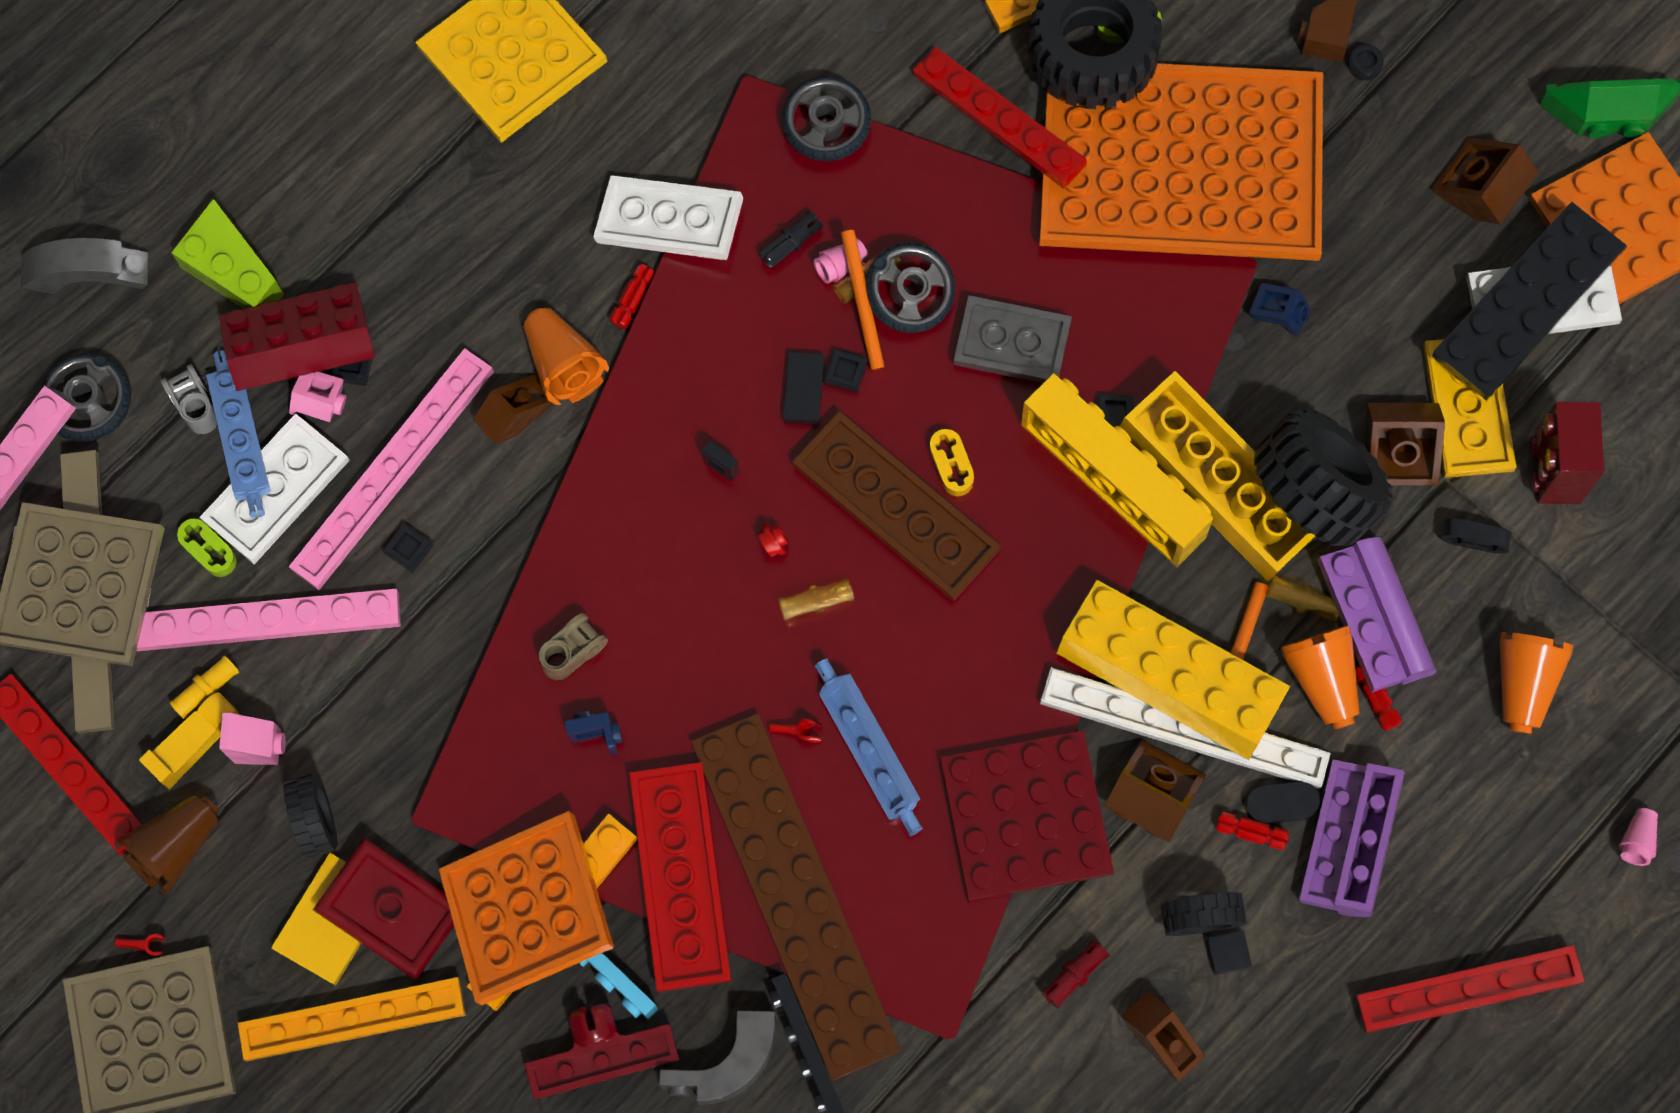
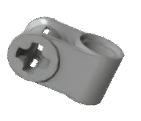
[160,363,217,434]

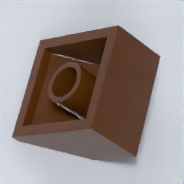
[1431,137,1539,224]
[1365,403,1445,486]
[1104,740,1206,842]

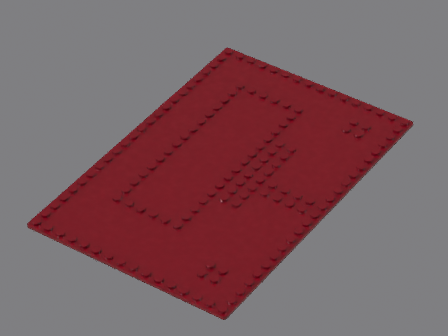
[412,76,1257,1040]

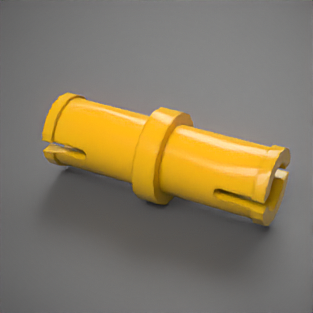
[169,656,239,720]

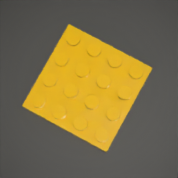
[416,0,607,143]

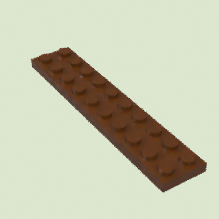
[691,713,901,1082]

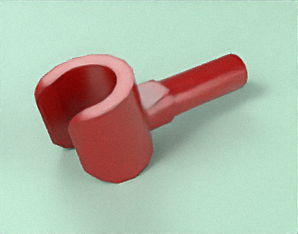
[769,718,823,743]
[115,934,166,958]

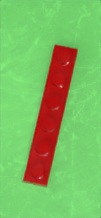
[913,47,1087,189]
[0,674,143,856]
[1355,945,1585,1033]

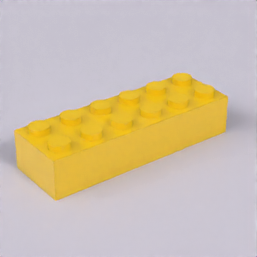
[1119,371,1316,581]
[1021,373,1213,567]
[1057,580,1290,760]

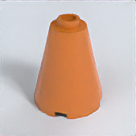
[523,308,609,405]
[1280,625,1360,730]
[1499,632,1574,734]

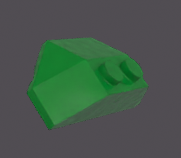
[1539,79,1680,139]

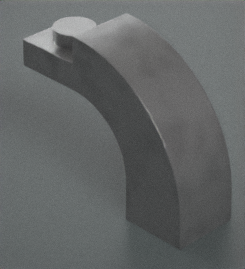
[21,238,148,294]
[659,1011,776,1105]

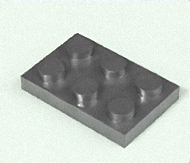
[954,295,1072,383]

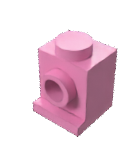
[289,372,347,422]

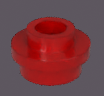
[757,522,789,557]

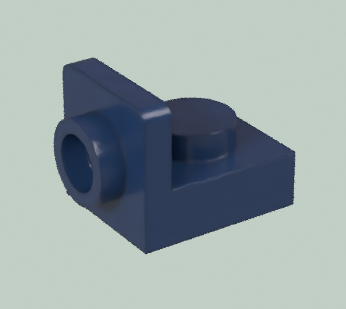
[1249,283,1309,335]

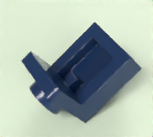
[565,711,623,755]

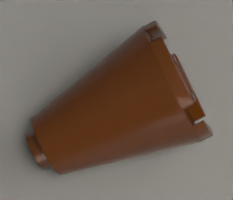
[114,795,219,895]

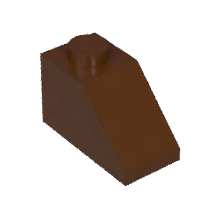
[1298,0,1357,63]
[473,374,553,444]
[1122,992,1205,1082]

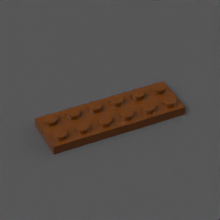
[792,411,1001,602]

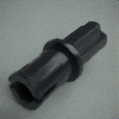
[759,211,823,268]

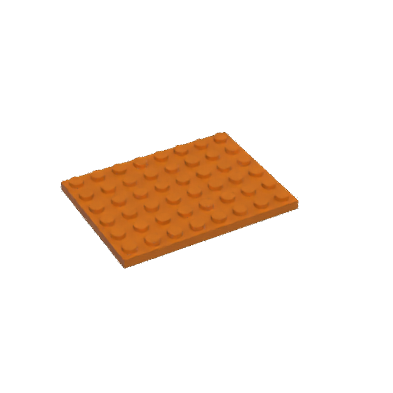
[1040,64,1323,261]

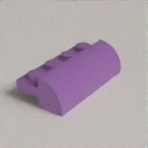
[1317,537,1437,693]
[1299,760,1405,917]

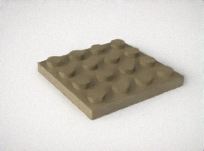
[0,502,165,667]
[63,946,236,1113]

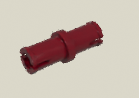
[1041,939,1109,1009]

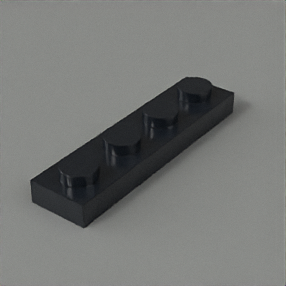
[768,973,844,1113]

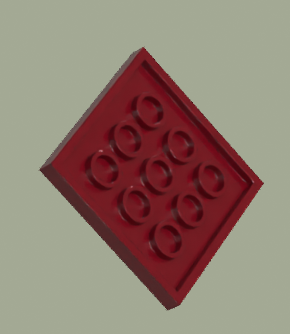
[940,730,1114,902]

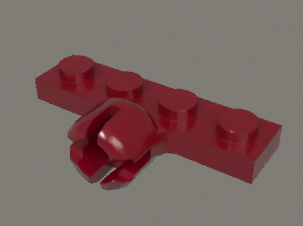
[524,1003,679,1100]

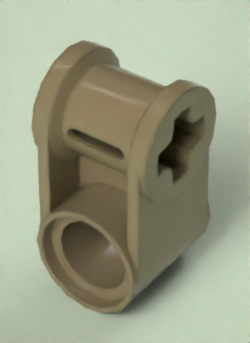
[539,613,608,680]

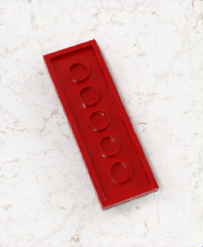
[629,762,732,992]

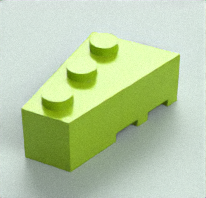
[172,199,284,309]

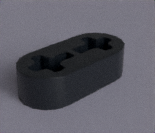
[1441,518,1512,554]

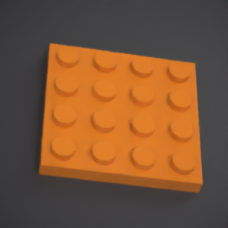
[1528,132,1680,304]
[439,811,614,1005]

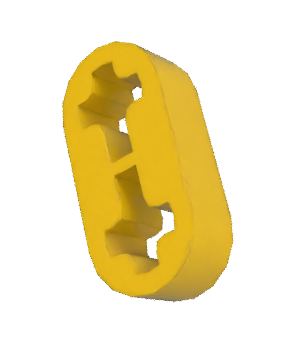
[930,429,974,497]

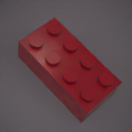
[219,282,375,391]

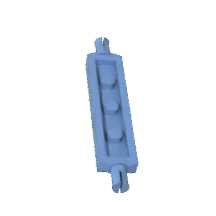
[206,350,271,518]
[814,658,923,836]

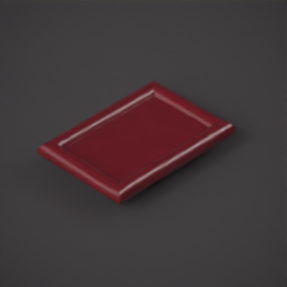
[313,837,454,981]

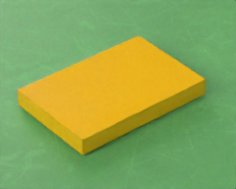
[271,853,361,986]

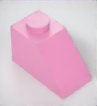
[219,713,286,765]

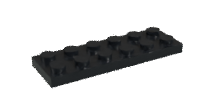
[1432,202,1627,401]

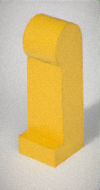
[139,692,239,790]

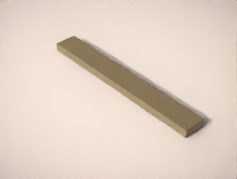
[60,450,115,734]

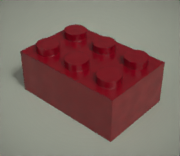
[1529,402,1604,504]

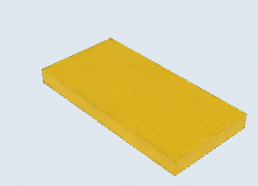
[1423,339,1517,478]

